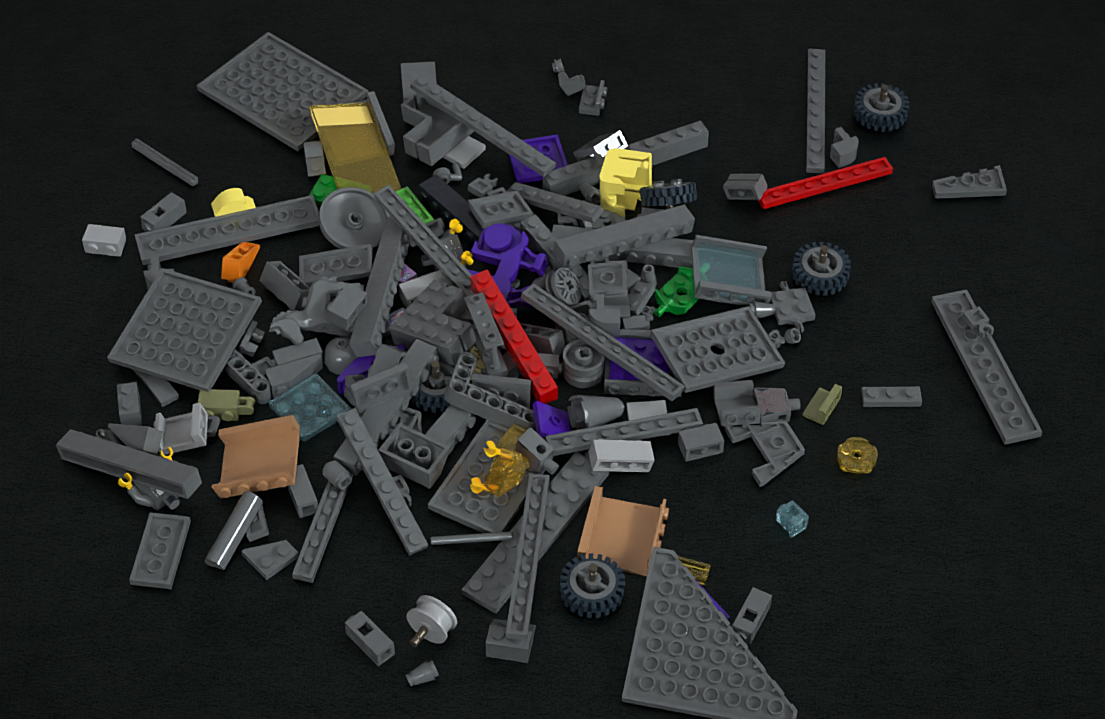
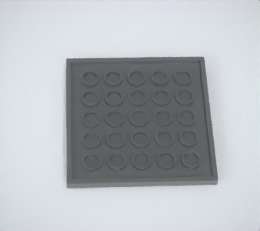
[107,268,262,392]

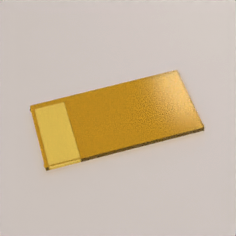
[309,103,401,194]

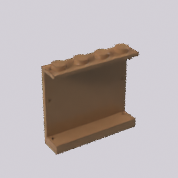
[212,415,300,498]
[577,486,669,576]

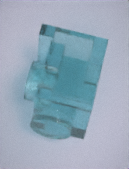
[776,500,809,538]

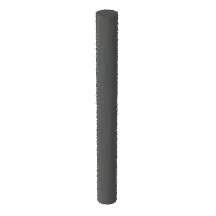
[431,532,513,545]

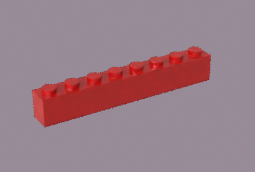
[470,270,558,404]

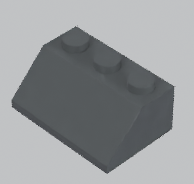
[378,423,450,489]

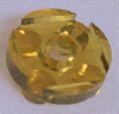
[837,437,878,474]

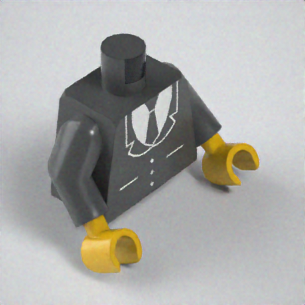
[421,219,473,271]
[118,447,180,510]

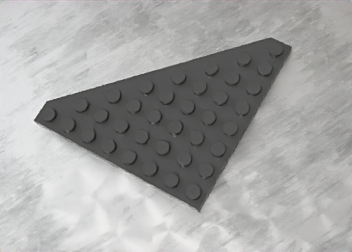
[622,547,798,719]

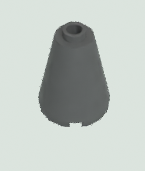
[567,395,624,430]

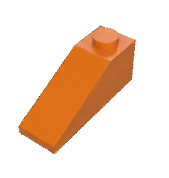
[221,242,260,283]

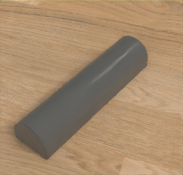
[204,491,263,570]

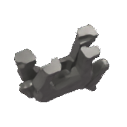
[269,275,364,345]

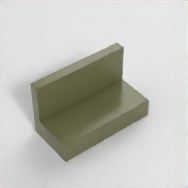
[802,384,842,425]

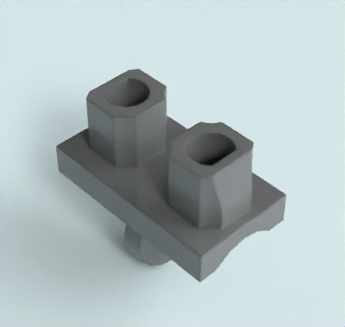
[238,320,265,357]

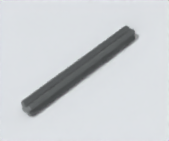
[131,139,199,186]

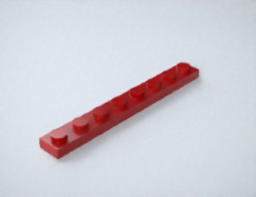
[758,157,893,209]

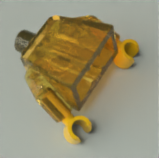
[470,441,530,498]

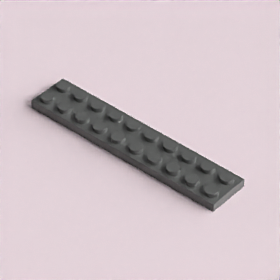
[135,195,319,265]
[931,290,1042,444]
[462,452,609,614]

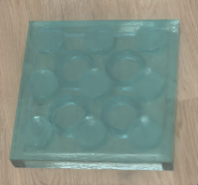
[269,373,351,443]

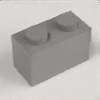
[82,224,127,257]

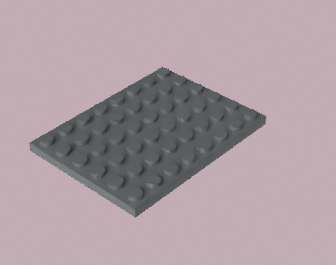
[197,32,368,151]

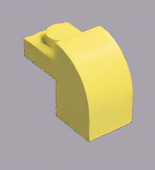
[211,188,256,216]

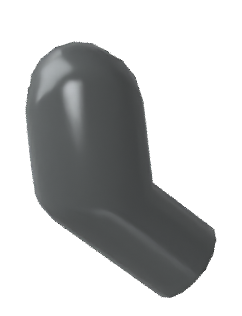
[96,429,121,445]

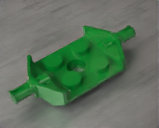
[654,263,710,317]

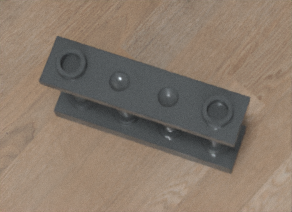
[464,292,509,377]

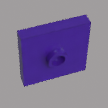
[532,401,571,438]

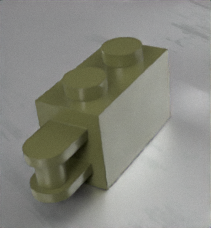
[198,389,255,421]

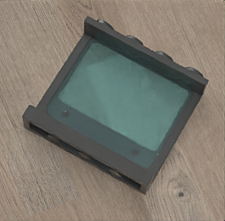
[691,235,772,306]

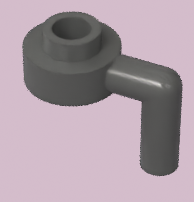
[433,163,462,184]

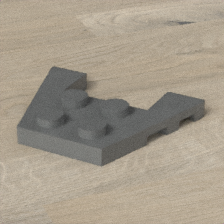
[725,421,805,487]

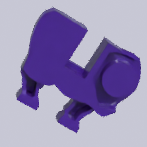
[467,223,549,309]

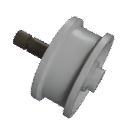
[406,595,457,647]

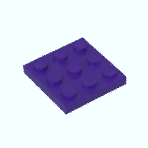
[508,134,568,184]
[610,337,668,381]

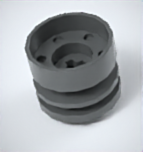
[532,267,581,307]

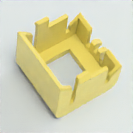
[600,148,652,218]

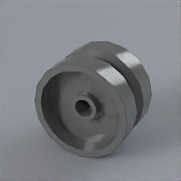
[563,339,605,388]

